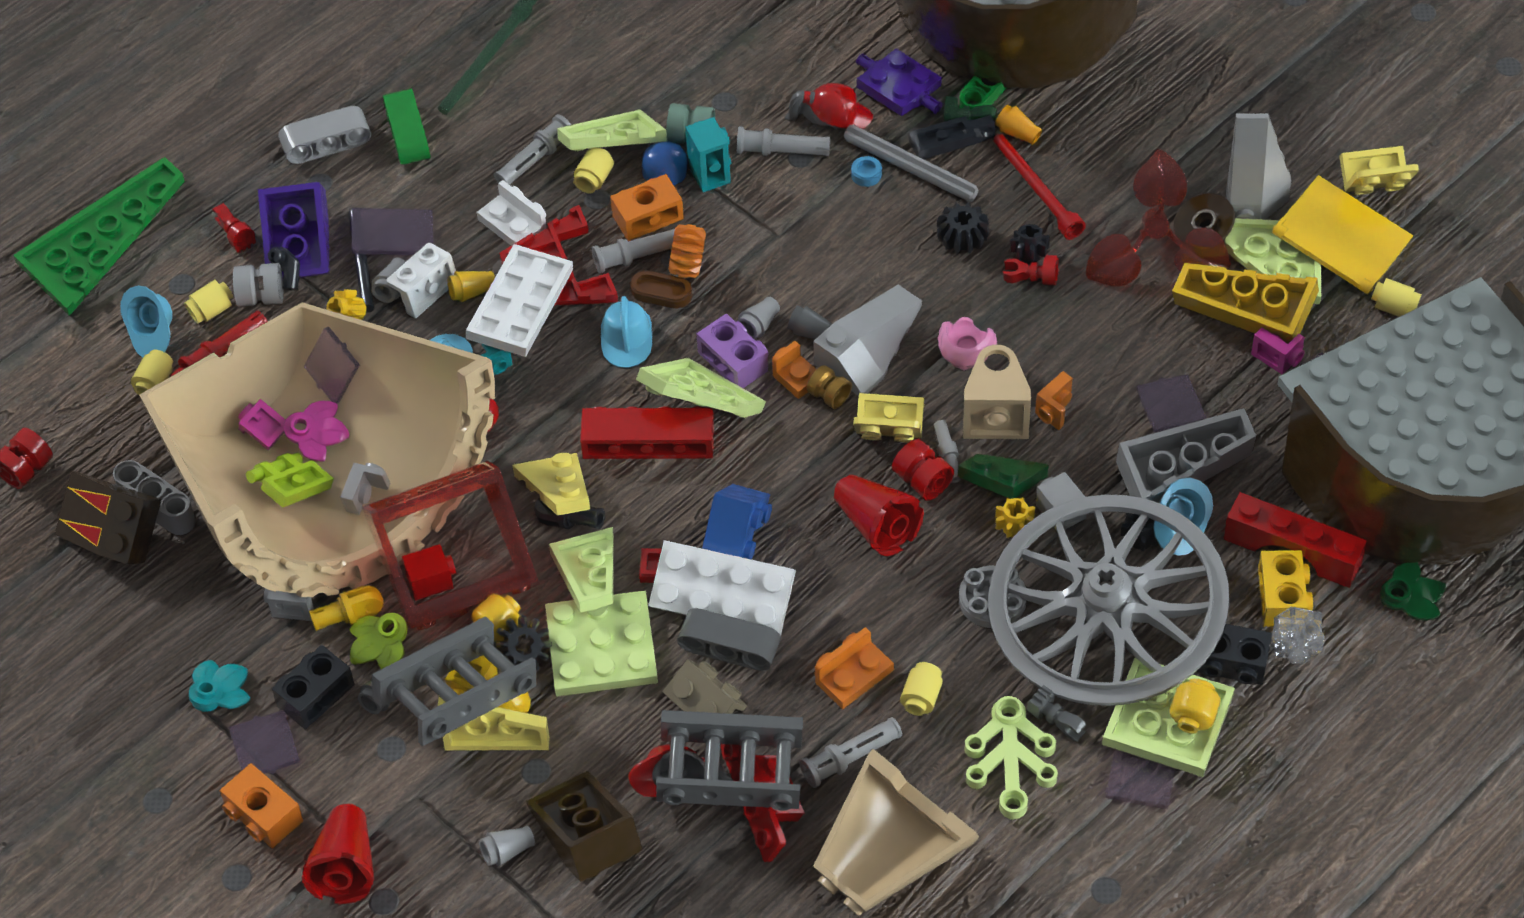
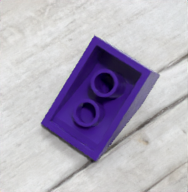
[258,182,330,278]

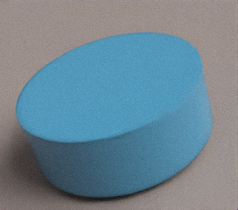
[851,156,882,187]

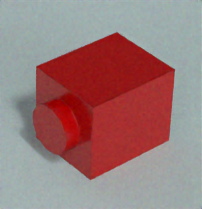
[402,544,457,601]

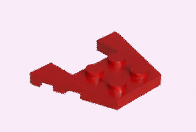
[499,205,618,305]

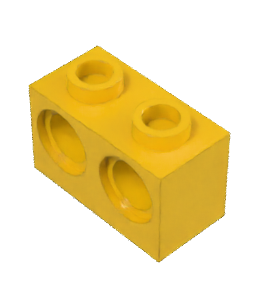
[1258,550,1313,627]

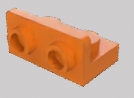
[815,627,894,709]

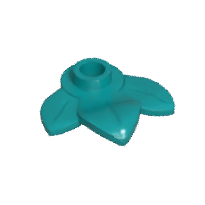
[189,660,251,712]

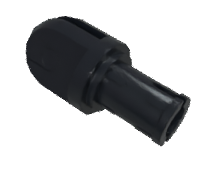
[534,497,605,529]

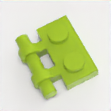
[246,452,334,508]

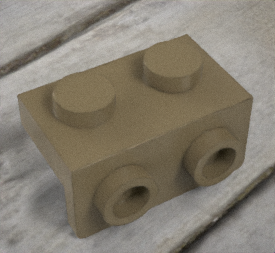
[662,659,747,714]

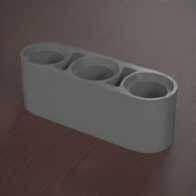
[677,608,781,671]

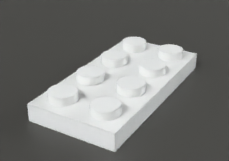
[466,244,573,357]
[648,540,796,636]

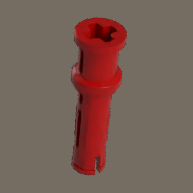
[178,310,268,369]

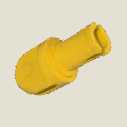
[309,585,384,631]

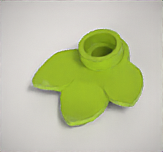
[349,612,408,669]

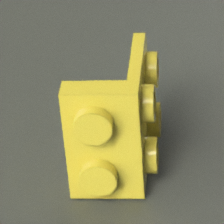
[1339,146,1419,195]
[853,393,924,443]

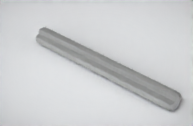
[844,125,979,202]

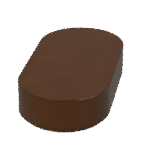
[630,271,692,309]

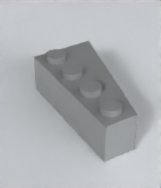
[1116,408,1256,503]

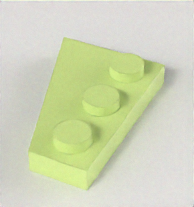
[557,110,667,151]
[549,527,614,613]

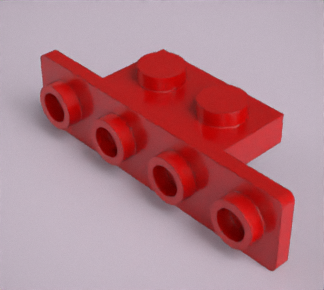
[721,744,804,862]

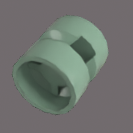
[666,103,715,144]

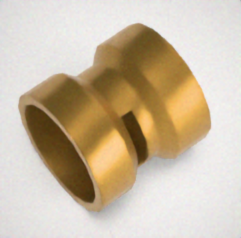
[807,365,852,409]

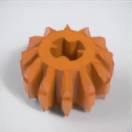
[668,224,706,278]

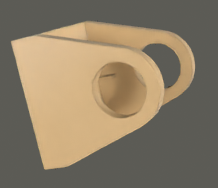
[963,345,1031,439]

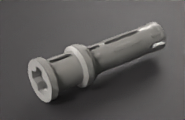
[494,114,571,185]
[737,126,830,156]
[592,229,675,273]
[799,717,902,788]

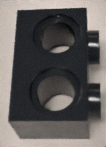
[1196,619,1272,685]
[272,644,355,730]

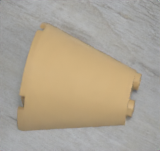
[813,749,979,916]

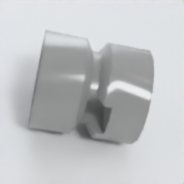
[233,263,284,307]

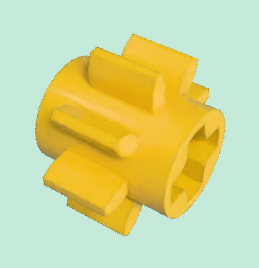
[326,289,366,320]
[995,497,1035,538]

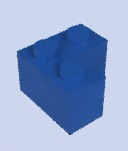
[702,484,772,560]

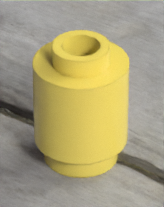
[573,148,614,193]
[1371,278,1422,317]
[184,280,234,324]
[131,350,173,396]
[900,662,943,716]

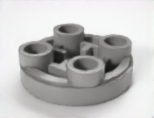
[959,566,1027,628]

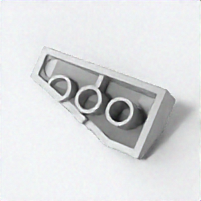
[1226,114,1291,220]
[813,285,922,396]

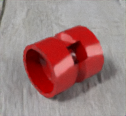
[0,427,53,489]
[892,439,954,500]

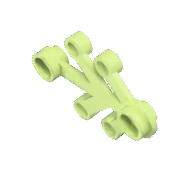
[965,696,1058,820]

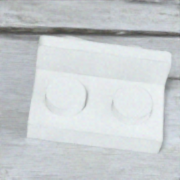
[477,180,547,245]
[386,243,456,319]

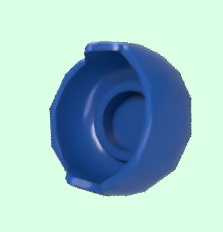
[642,141,688,185]

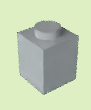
[1036,472,1086,531]

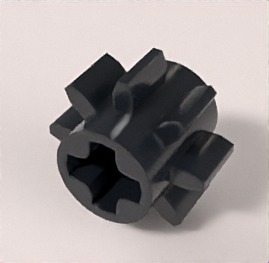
[1010,224,1050,263]
[1120,513,1158,551]

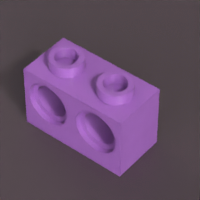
[696,313,769,388]

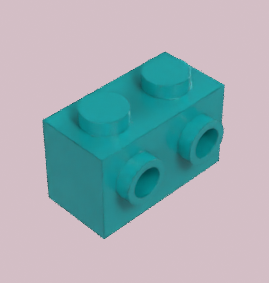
[685,117,731,193]

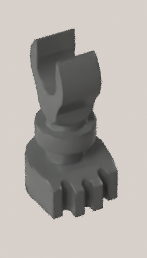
[1027,685,1086,741]

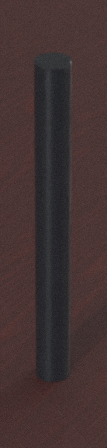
[348,210,374,313]

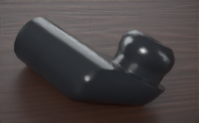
[268,247,300,290]

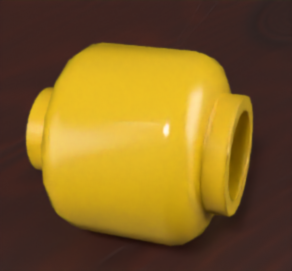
[471,594,521,641]
[1170,678,1220,734]

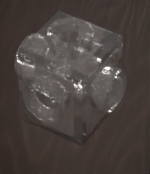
[1272,606,1325,664]

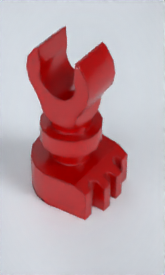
[212,203,256,253]
[1002,255,1059,285]

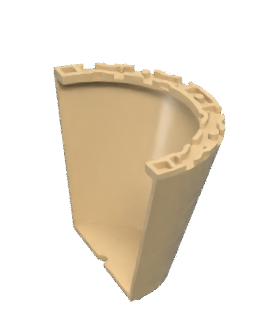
[140,302,495,597]

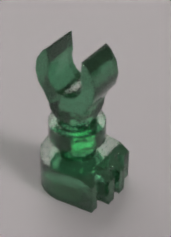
[944,96,997,122]

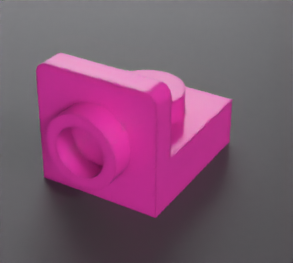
[1251,327,1305,374]
[238,399,285,451]

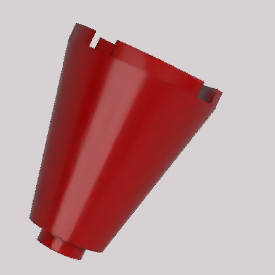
[834,475,924,556]
[302,803,374,904]

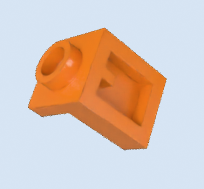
[772,341,817,399]
[1035,371,1073,430]

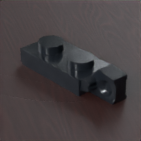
[908,115,995,159]

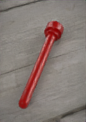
[994,134,1086,240]

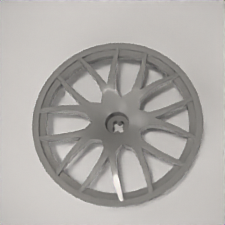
[988,495,1229,706]

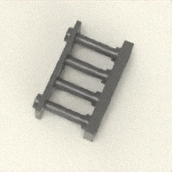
[372,616,536,746]
[656,710,803,811]

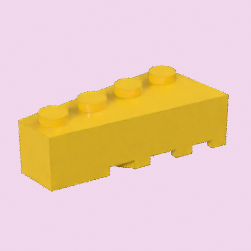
[1172,263,1319,344]

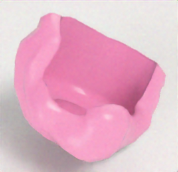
[938,317,997,371]

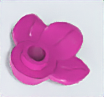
[284,401,349,462]

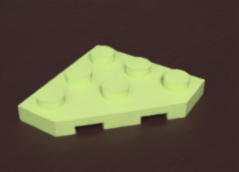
[1224,218,1321,304]
[636,358,766,418]

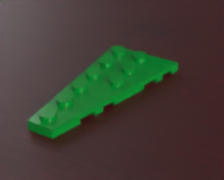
[13,157,185,316]

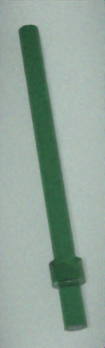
[438,0,538,115]

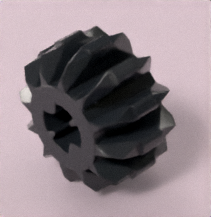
[937,201,989,254]
[494,615,552,670]

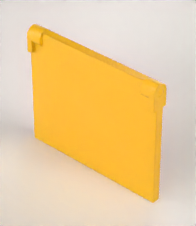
[1271,175,1414,295]

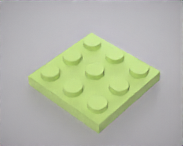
[545,590,658,697]
[1102,657,1235,777]

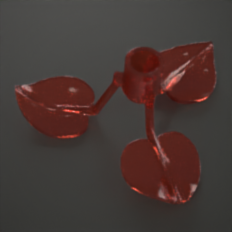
[1085,149,1231,287]

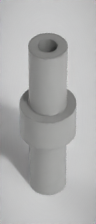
[934,420,962,483]

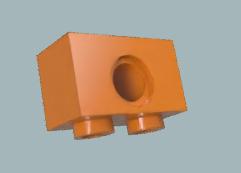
[610,174,684,241]
[220,763,303,849]

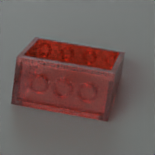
[362,460,538,630]

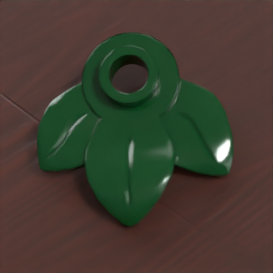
[1380,562,1446,621]

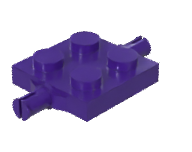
[856,49,942,116]

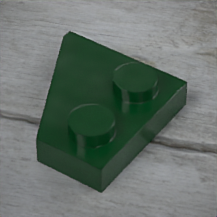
[957,454,1049,499]

